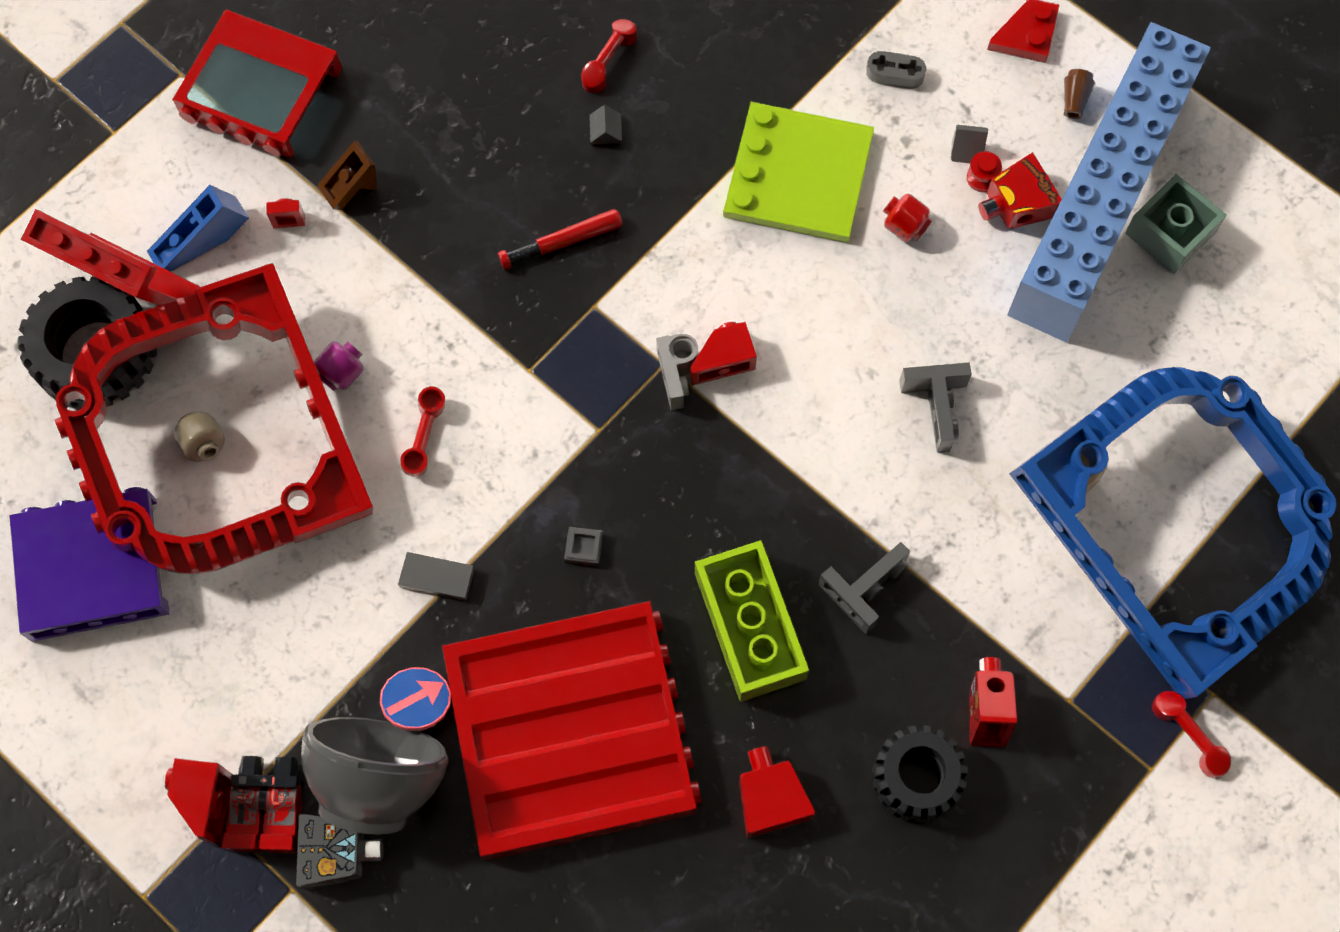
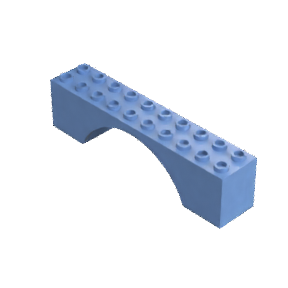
[1007,22,1211,343]

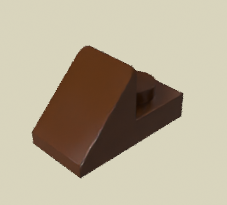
[317,141,377,210]

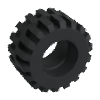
[872,725,968,823]

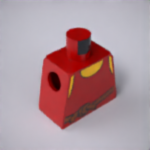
[978,153,1062,229]

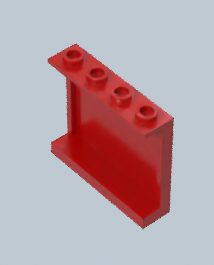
[20,209,201,305]

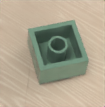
[1125,174,1227,274]

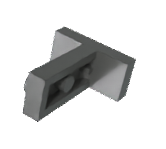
[899,362,972,453]
[818,542,911,634]

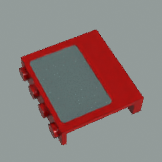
[172,9,342,159]

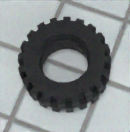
[17,276,158,408]

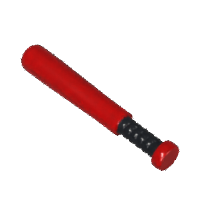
[498,209,622,270]

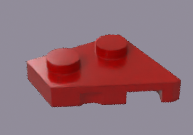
[987,0,1059,63]

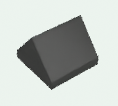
[590,104,622,145]

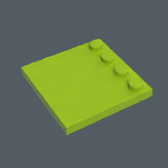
[723,102,874,243]

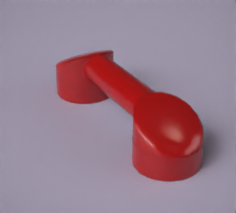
[581,19,637,93]
[400,386,445,477]
[1152,691,1231,778]

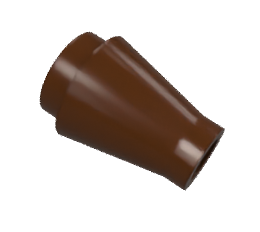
[1063,69,1095,119]

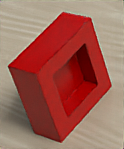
[266,198,305,229]

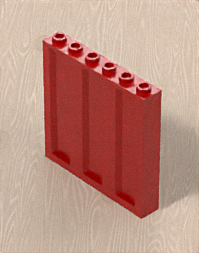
[442,601,702,861]

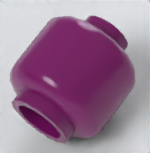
[314,341,364,391]

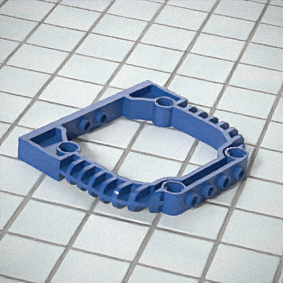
[1009,367,1336,699]

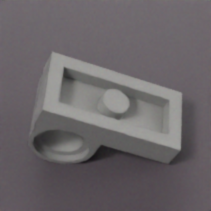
[656,334,698,411]

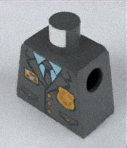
[296,814,383,890]

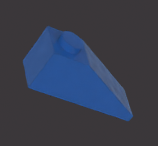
[147,185,249,272]

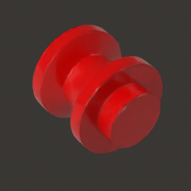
[966,151,1002,192]

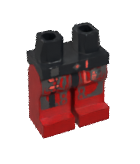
[221,756,304,853]

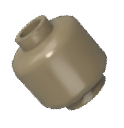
[174,412,225,462]

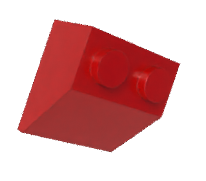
[165,758,232,847]

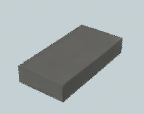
[398,552,475,601]

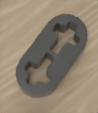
[866,51,926,88]

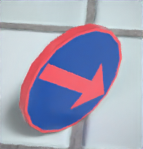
[380,667,451,731]

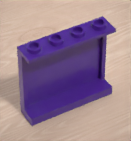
[9,487,170,642]

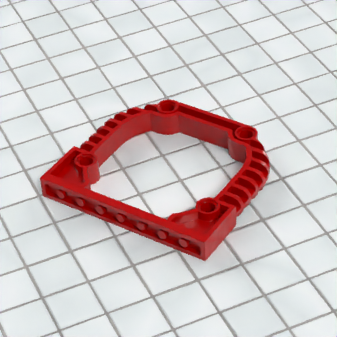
[54,263,373,575]

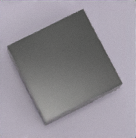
[564,527,603,567]

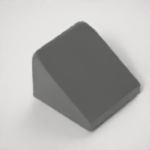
[950,125,988,163]

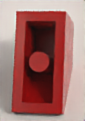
[690,321,757,386]

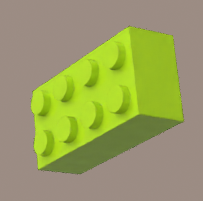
[695,540,809,702]

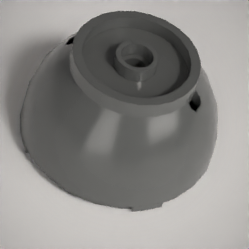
[301,717,448,834]

